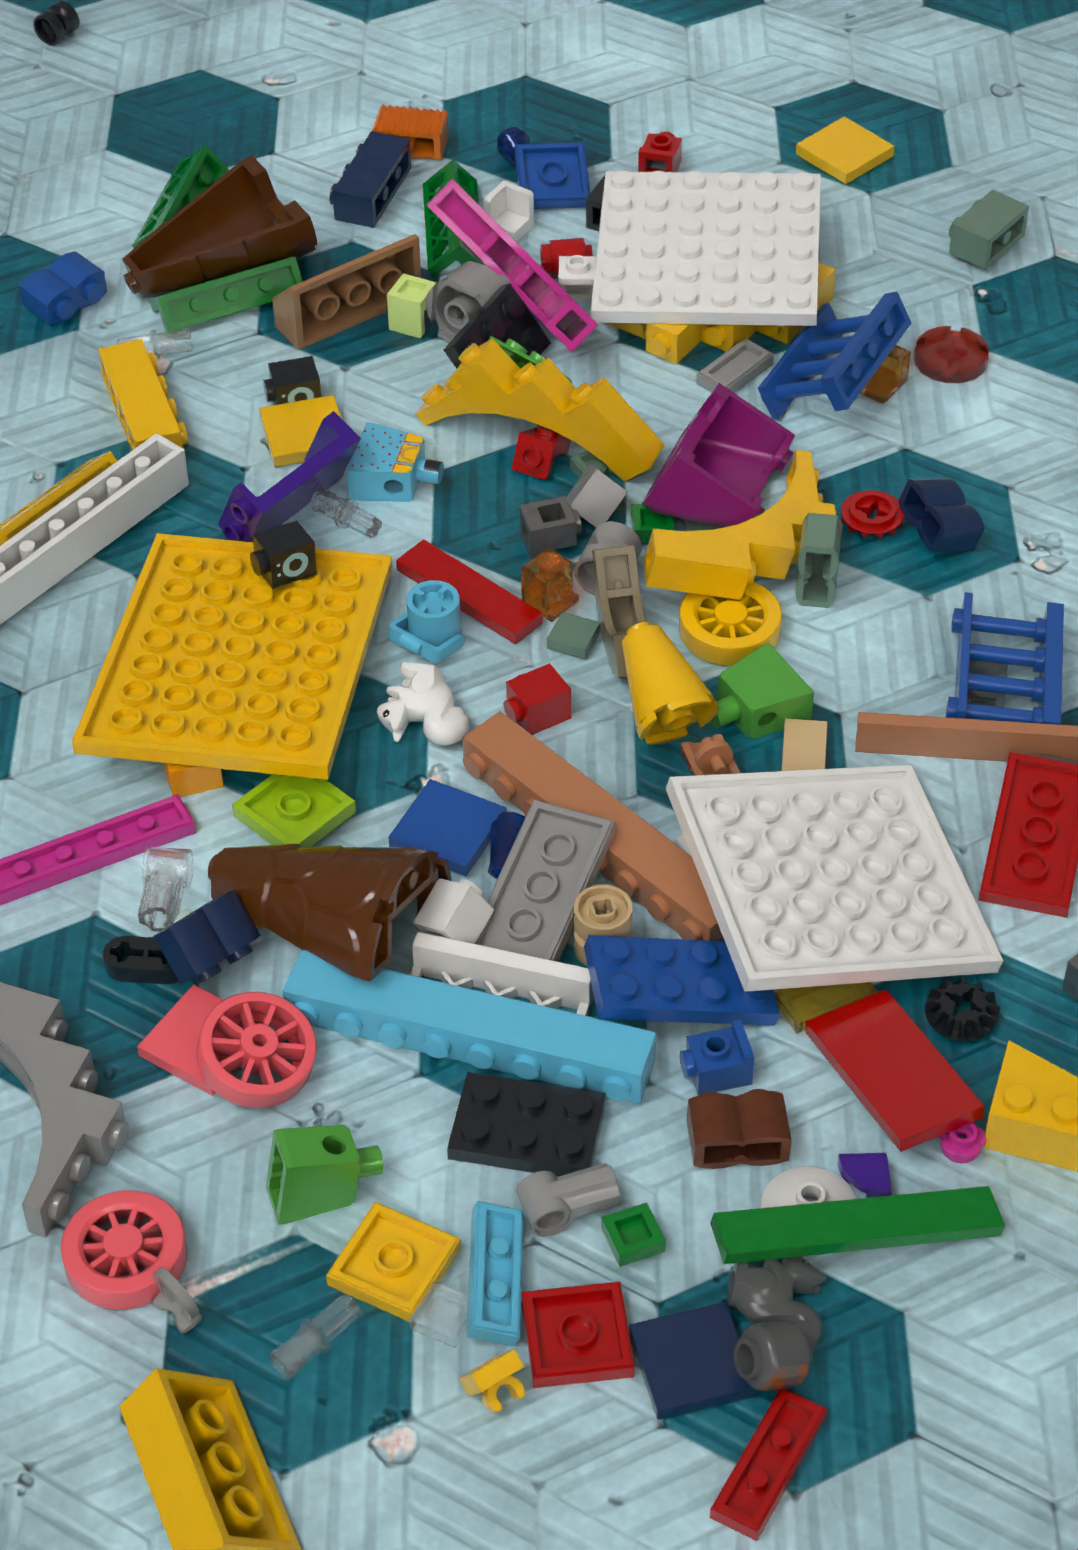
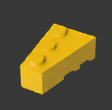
[983,1040,1078,1172]

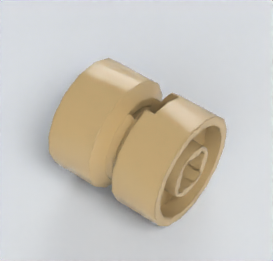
[574,885,632,967]

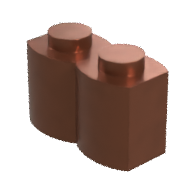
[686,1089,792,1169]

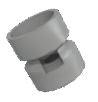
[574,521,642,596]

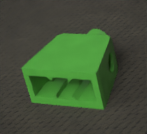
[710,643,814,739]
[266,1125,383,1225]

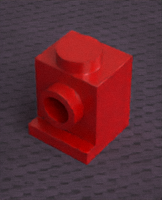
[638,131,682,172]

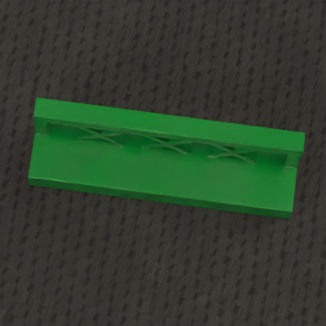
[132,145,229,248]
[423,160,484,276]
[150,256,303,333]

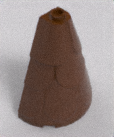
[122,155,318,298]
[208,844,452,982]

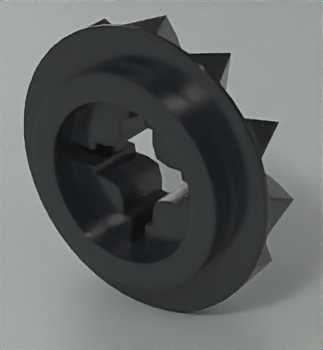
[925,976,1000,1041]

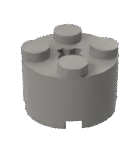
[426,261,510,343]

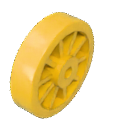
[679,582,782,666]

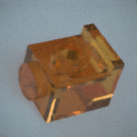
[521,547,579,622]

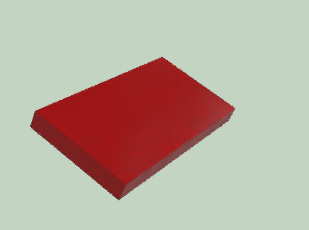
[978,752,1078,918]
[805,989,984,1152]

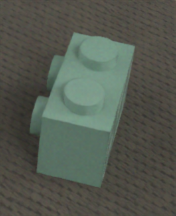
[949,190,1029,269]

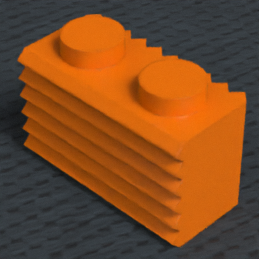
[372,104,449,161]

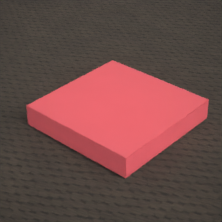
[137,984,263,1096]

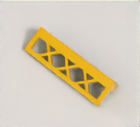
[0,451,117,546]

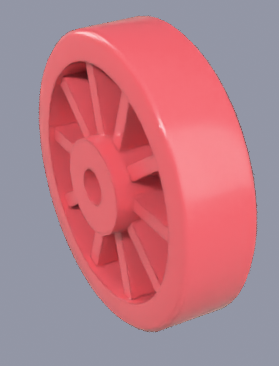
[196,992,317,1108]
[61,1190,188,1310]

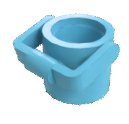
[388,580,465,663]

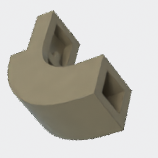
[592,545,647,678]

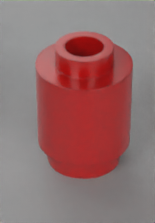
[540,238,593,277]

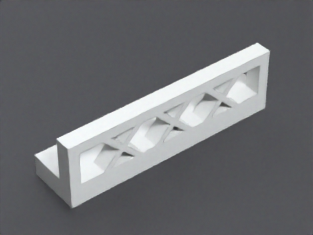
[410,932,594,1016]

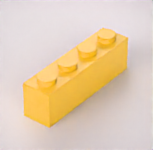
[98,339,188,451]

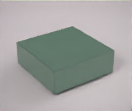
[547,612,600,659]

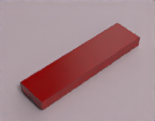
[396,539,543,645]

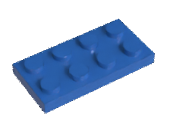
[584,935,780,1026]

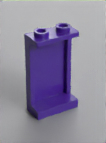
[218,411,361,542]

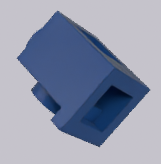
[679,1020,754,1096]

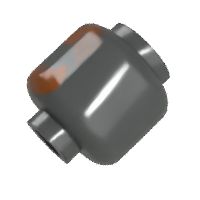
[734,1320,813,1391]

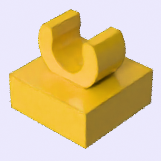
[458,1349,525,1413]

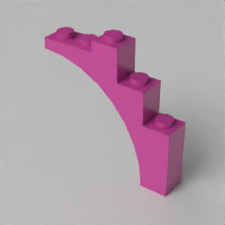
[426,178,598,352]

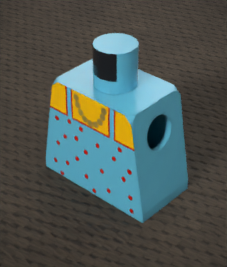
[347,422,444,502]

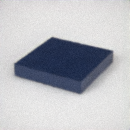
[629,1302,756,1420]

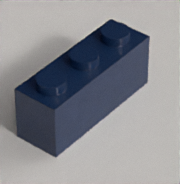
[329,131,412,228]

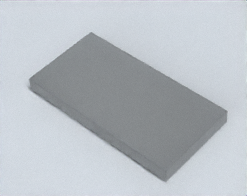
[475,800,617,962]

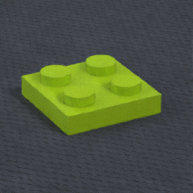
[232,774,356,848]

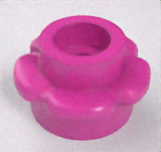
[938,1122,986,1164]

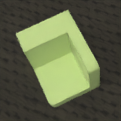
[387,273,437,338]

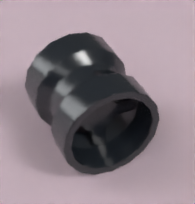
[33,1,80,46]

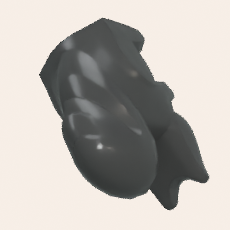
[727,1256,826,1349]

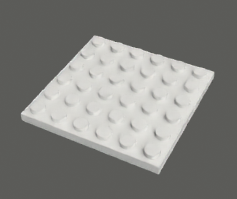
[591,170,821,326]
[666,765,1003,992]

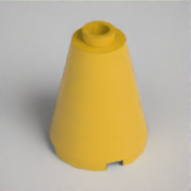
[622,622,719,745]

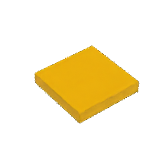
[796,116,895,184]
[259,395,341,467]
[326,1202,461,1324]

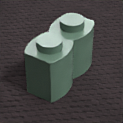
[795,513,842,608]

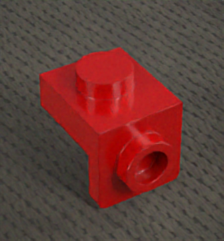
[512,425,571,480]

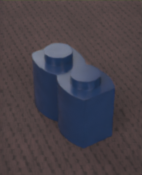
[898,478,985,552]
[153,889,261,984]

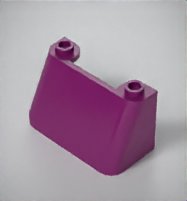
[641,383,795,527]

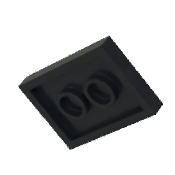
[443,283,551,369]
[447,1072,606,1177]

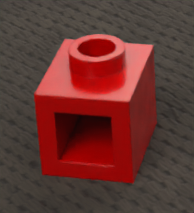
[503,663,571,735]

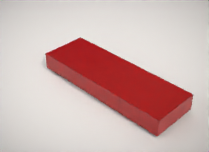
[710,1389,827,1541]

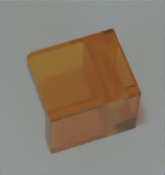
[860,345,911,404]

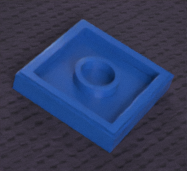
[514,142,590,209]
[388,779,507,876]

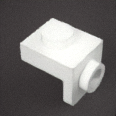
[558,255,596,301]

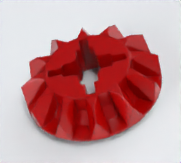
[841,490,904,540]

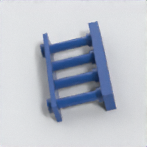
[757,292,912,420]
[946,592,1064,725]

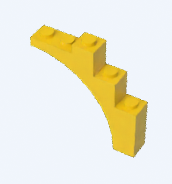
[608,262,836,365]
[415,338,665,482]
[643,449,842,600]

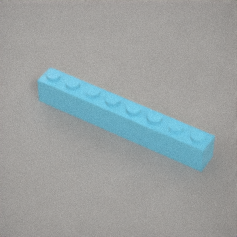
[282,950,656,1104]

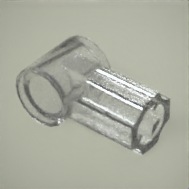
[138,847,193,932]

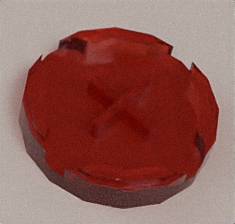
[914,326,989,383]

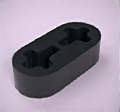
[103,936,179,984]

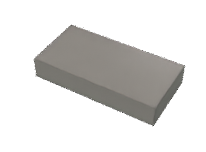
[696,338,774,393]

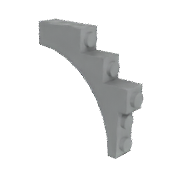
[0,982,129,1238]

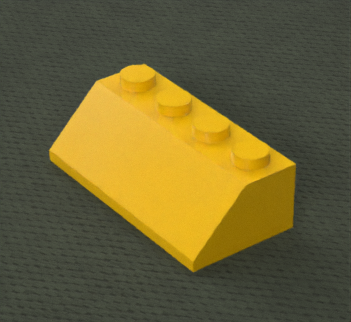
[119,1368,302,1550]

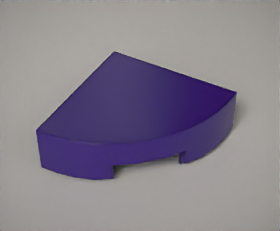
[837,1153,892,1198]

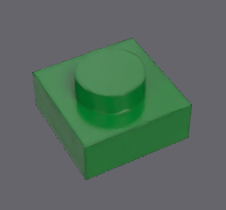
[631,504,674,542]
[601,1202,666,1267]

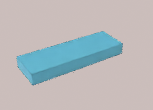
[466,1201,524,1346]

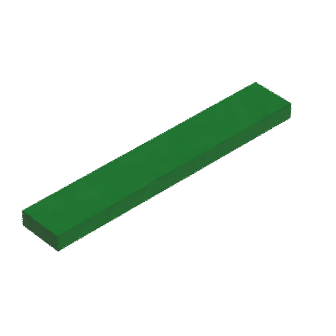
[710,1186,1005,1264]

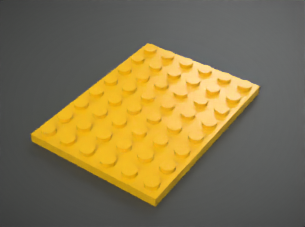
[72,533,393,780]

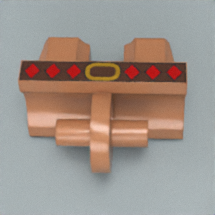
[680,734,740,776]

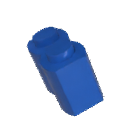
[19,252,107,326]

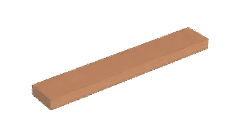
[855,712,1078,762]

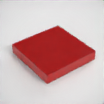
[521,1281,634,1388]

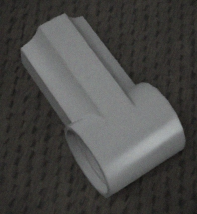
[516,1163,621,1237]

